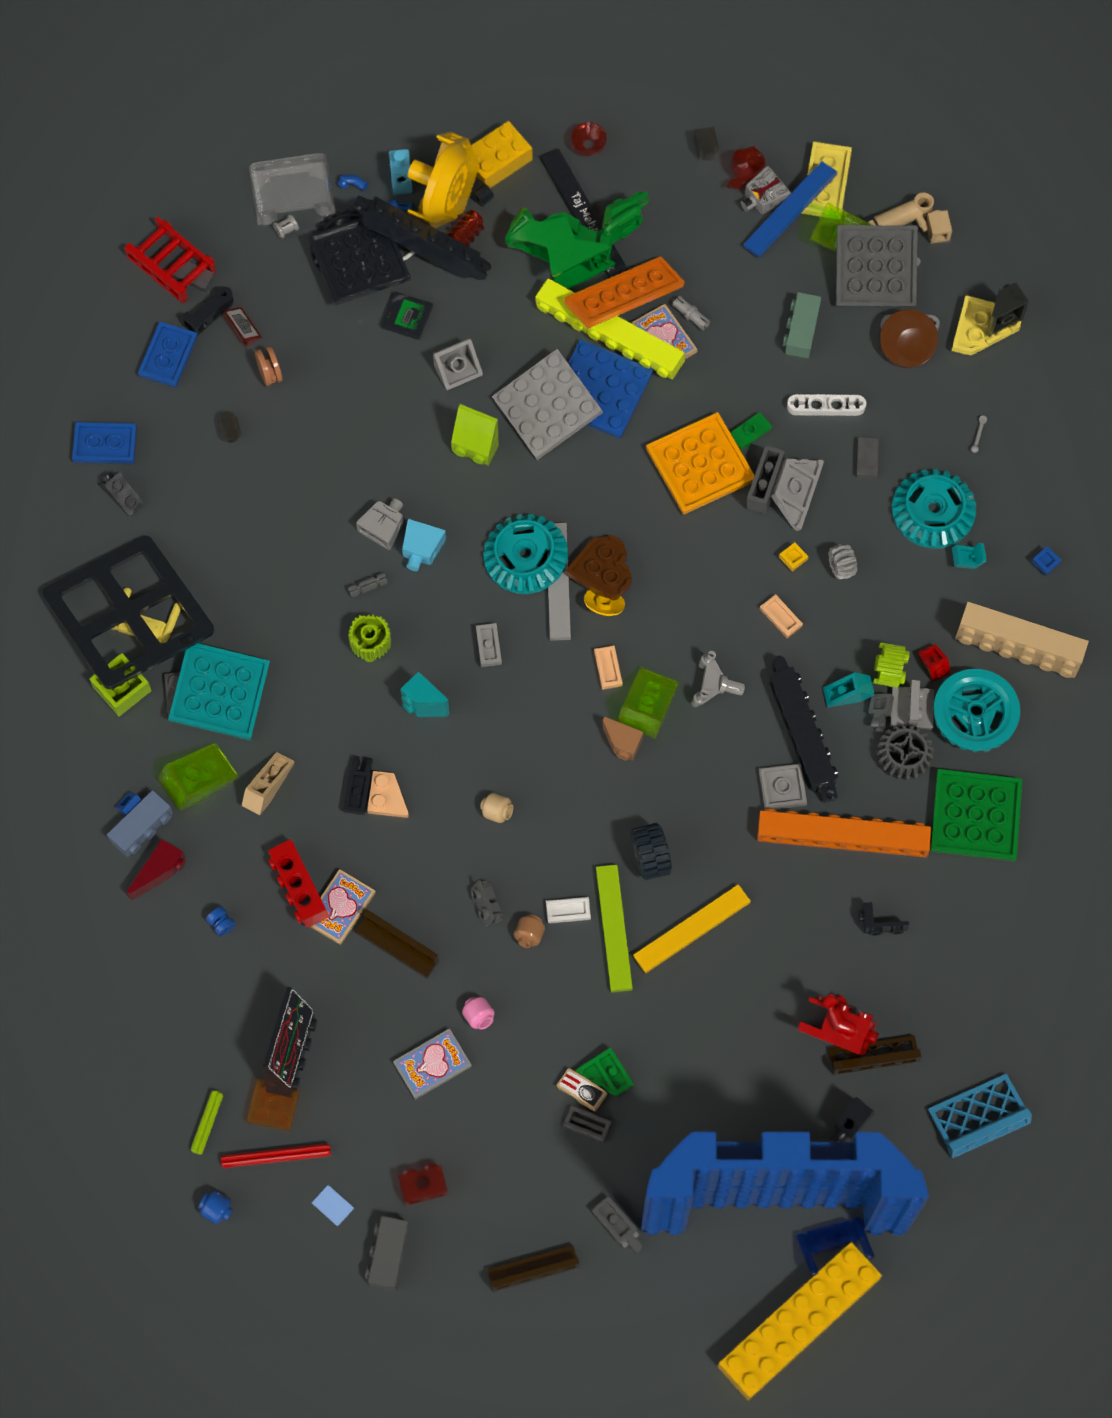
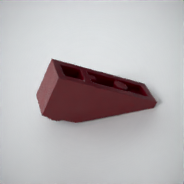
[126,839,186,900]

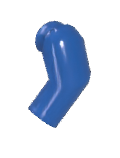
[338,174,368,191]

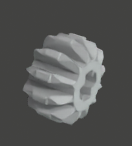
[828,544,858,579]

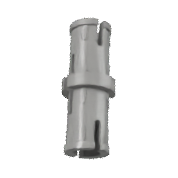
[672,296,710,331]

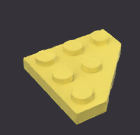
[952,296,1021,356]

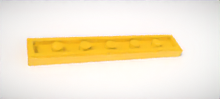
[633,885,751,974]

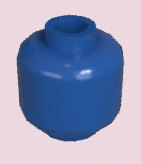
[198,1191,233,1224]

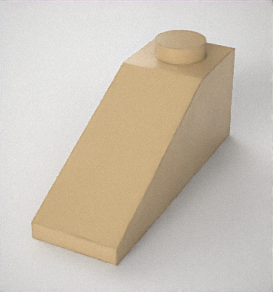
[242,752,295,815]

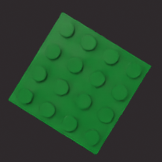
[930,769,1022,862]

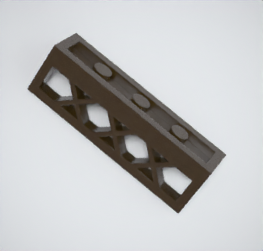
[355,909,439,979]
[829,1035,922,1075]
[487,1245,580,1292]

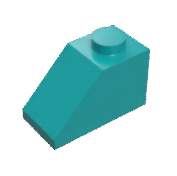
[823,672,875,707]

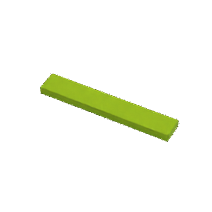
[596,865,633,993]

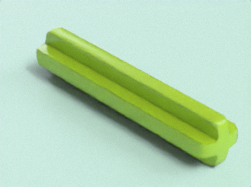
[191,1090,223,1155]

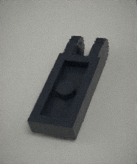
[343,756,373,815]

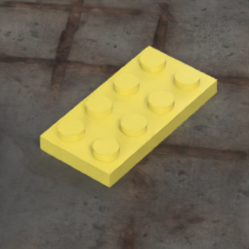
[801,142,852,219]

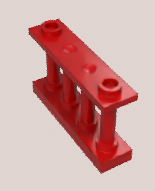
[124,216,216,304]

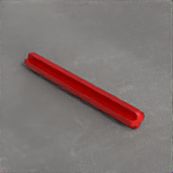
[221,1143,331,1168]

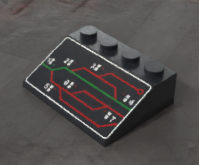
[263,987,318,1098]

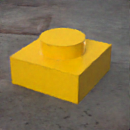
[779,542,808,572]

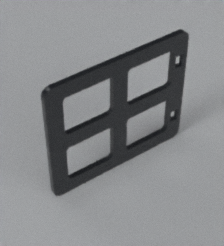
[42,536,215,689]

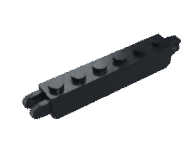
[352,195,491,280]
[769,655,838,803]

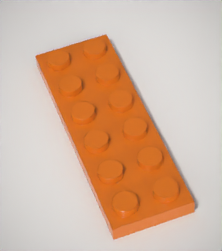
[564,256,685,329]

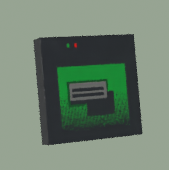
[382,292,433,340]

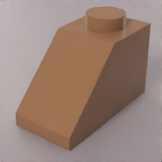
[603,717,643,761]

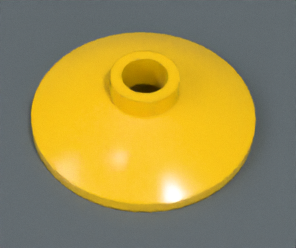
[584,590,625,616]

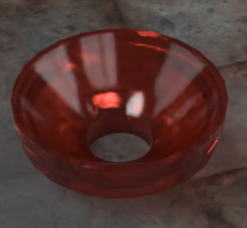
[571,122,607,156]

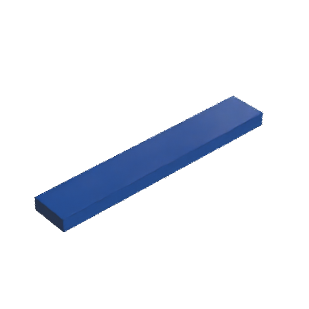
[743,161,837,258]

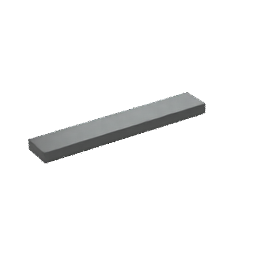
[547,523,571,641]

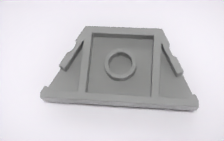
[771,459,824,531]

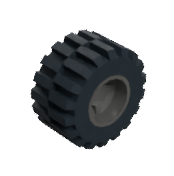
[631,822,672,881]

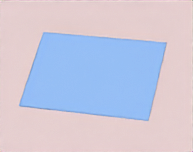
[312,1185,354,1226]

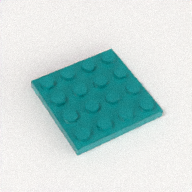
[168,643,270,741]

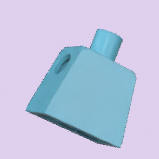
[389,149,413,195]
[403,519,446,571]

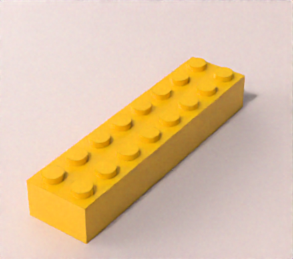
[718,1242,882,1401]

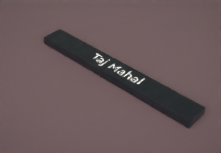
[541,148,628,278]

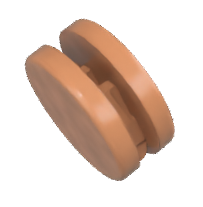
[255,346,283,386]

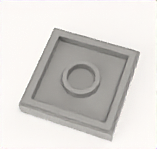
[759,764,807,810]

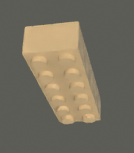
[955,602,1089,678]

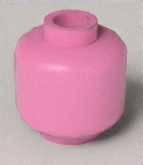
[462,997,495,1030]

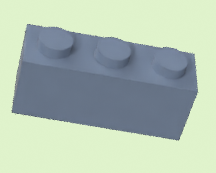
[107,790,173,858]

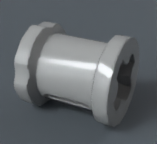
[273,214,299,239]

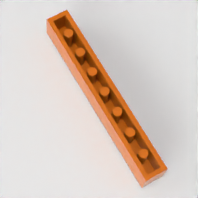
[757,809,931,857]

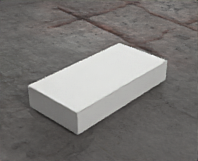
[546,897,591,923]

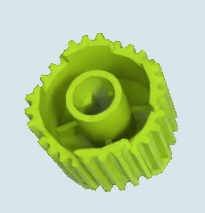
[348,615,391,662]
[873,642,910,688]

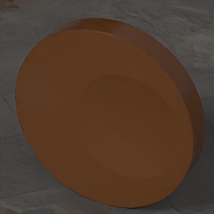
[879,309,938,368]

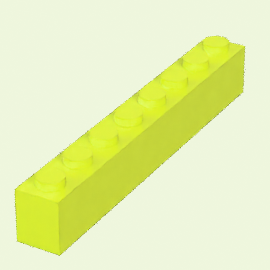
[535,279,685,380]

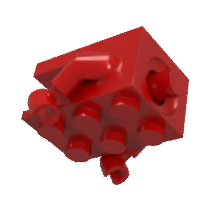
[798,994,879,1055]

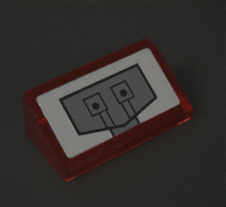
[223,307,262,348]

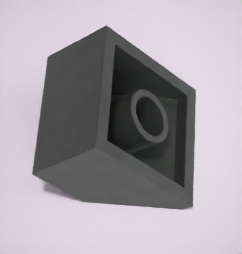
[986,282,1029,337]

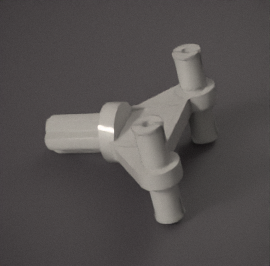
[691,651,745,707]

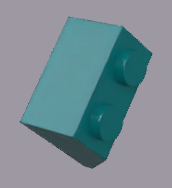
[401,672,450,717]

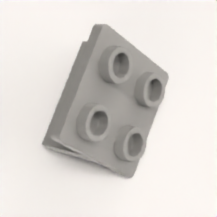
[891,680,934,730]

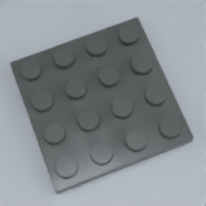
[836,225,918,307]

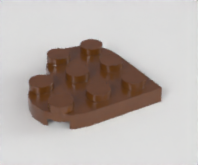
[565,535,632,600]

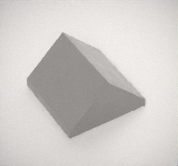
[433,338,483,390]

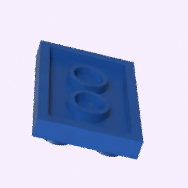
[138,322,198,388]
[72,422,137,464]

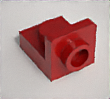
[918,644,950,681]

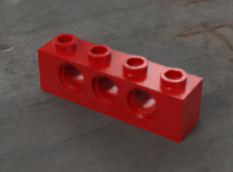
[268,839,330,928]

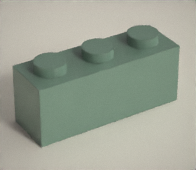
[783,292,821,359]

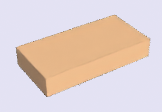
[760,594,803,638]
[594,645,623,690]

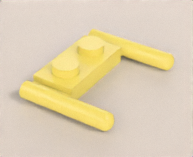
[112,587,182,643]

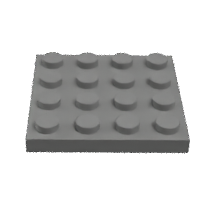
[492,349,603,460]

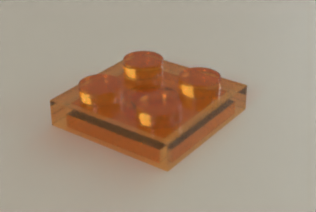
[247,1079,301,1132]

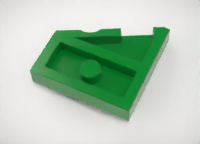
[576,1047,635,1097]

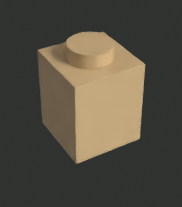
[926,210,952,244]

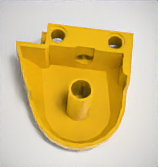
[407,132,480,228]

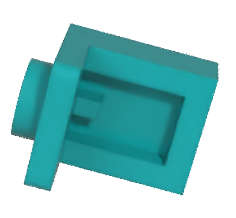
[952,543,986,569]

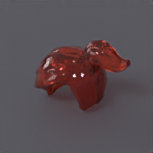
[727,146,766,190]

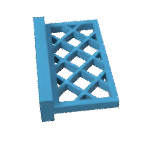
[928,1074,1032,1159]

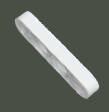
[787,394,866,416]

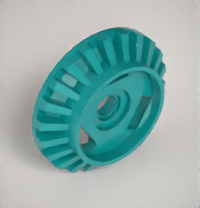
[892,469,976,549]
[484,514,568,594]
[933,669,1020,753]

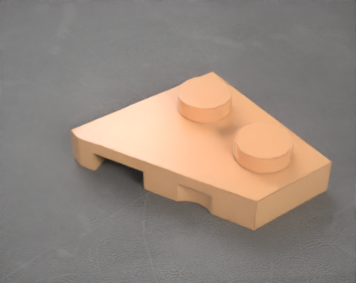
[367,771,409,818]

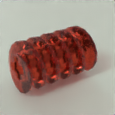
[447,209,485,247]

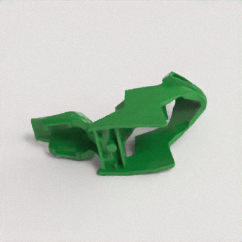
[505,191,650,289]

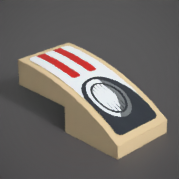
[556,1068,607,1112]

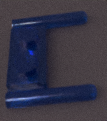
[796,1218,875,1276]

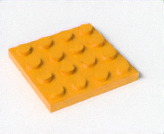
[646,412,755,515]

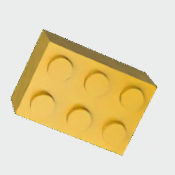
[471,121,532,188]

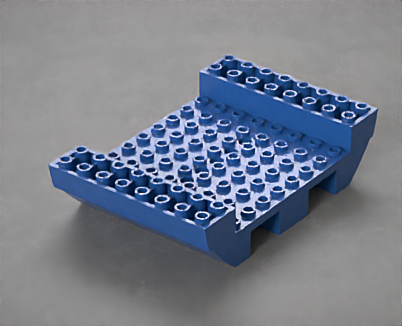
[641,1132,929,1235]

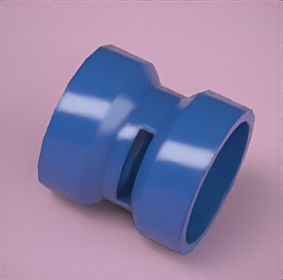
[206,906,236,937]

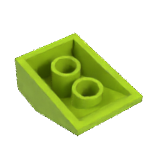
[451,404,499,466]

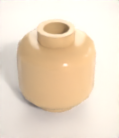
[480,793,514,823]

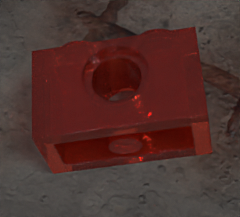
[398,1164,448,1206]

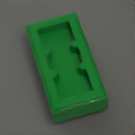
[730,412,772,451]

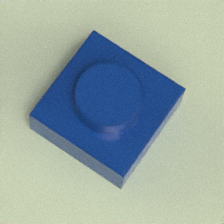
[1032,546,1062,576]
[115,792,142,815]

